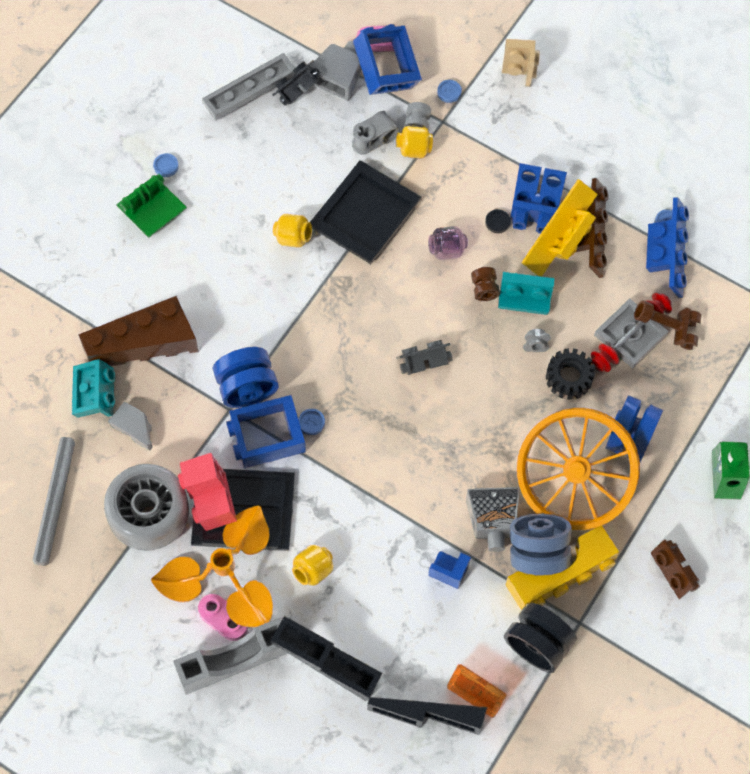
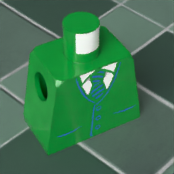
[712,442,750,500]

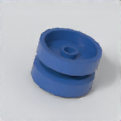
[212,347,279,408]
[605,395,663,463]

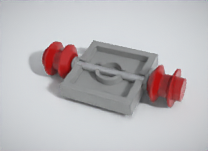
[591,293,672,372]

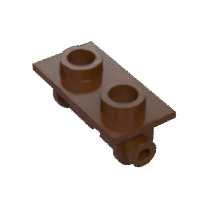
[650,539,700,599]

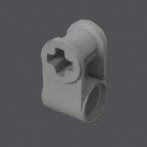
[352,111,400,154]

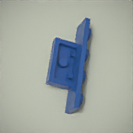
[646,197,689,298]

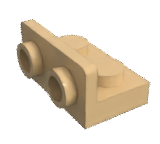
[502,39,540,87]

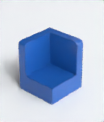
[428,551,471,589]

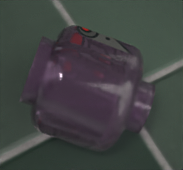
[428,226,468,260]

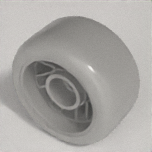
[104,464,189,551]

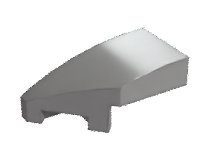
[108,402,153,450]

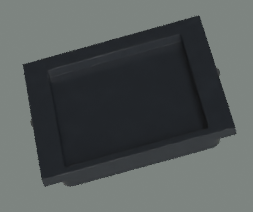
[310,160,422,264]
[191,469,295,551]

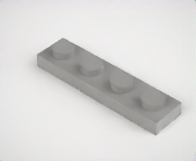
[202,53,295,121]

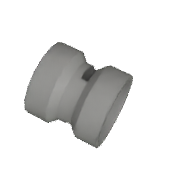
[404,102,431,129]

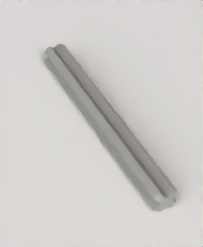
[33,437,75,566]

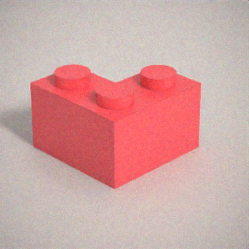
[178,453,237,531]

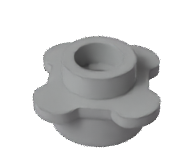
[523,329,551,352]

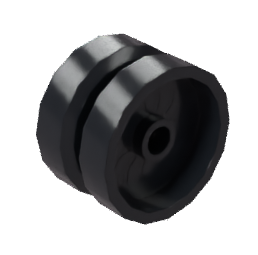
[503,602,578,673]

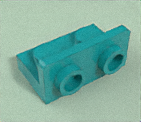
[498,272,555,315]
[72,359,116,418]

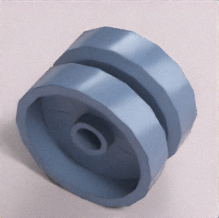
[510,513,571,575]

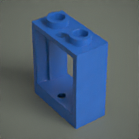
[353,24,422,95]
[226,395,306,469]

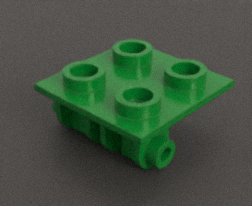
[116,174,187,238]

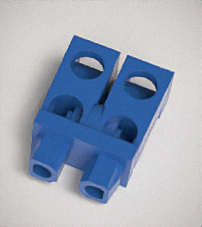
[510,163,567,234]

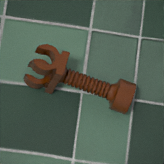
[634,300,702,350]

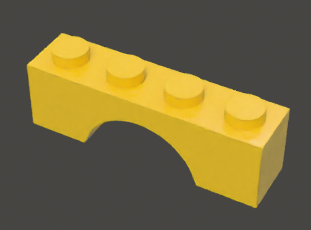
[505,526,619,610]

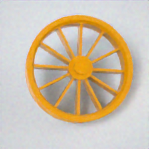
[517,408,640,530]

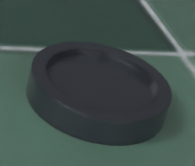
[485,209,511,234]

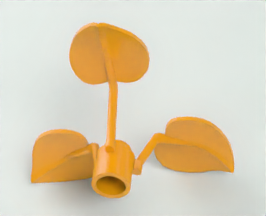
[151,506,273,627]

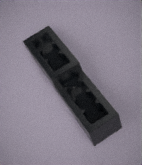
[270,616,382,701]
[367,697,488,735]

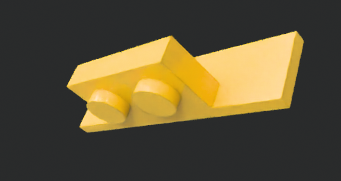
[521,179,598,277]

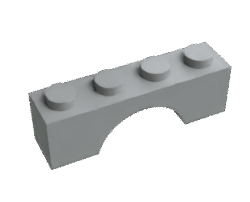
[173,618,288,695]

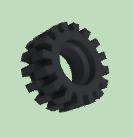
[546,348,595,400]

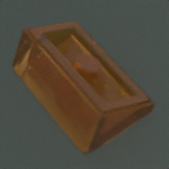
[447,664,507,718]

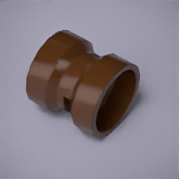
[471,267,500,301]

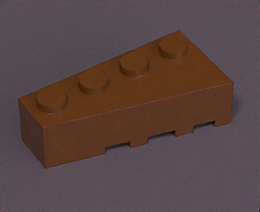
[78,296,199,366]

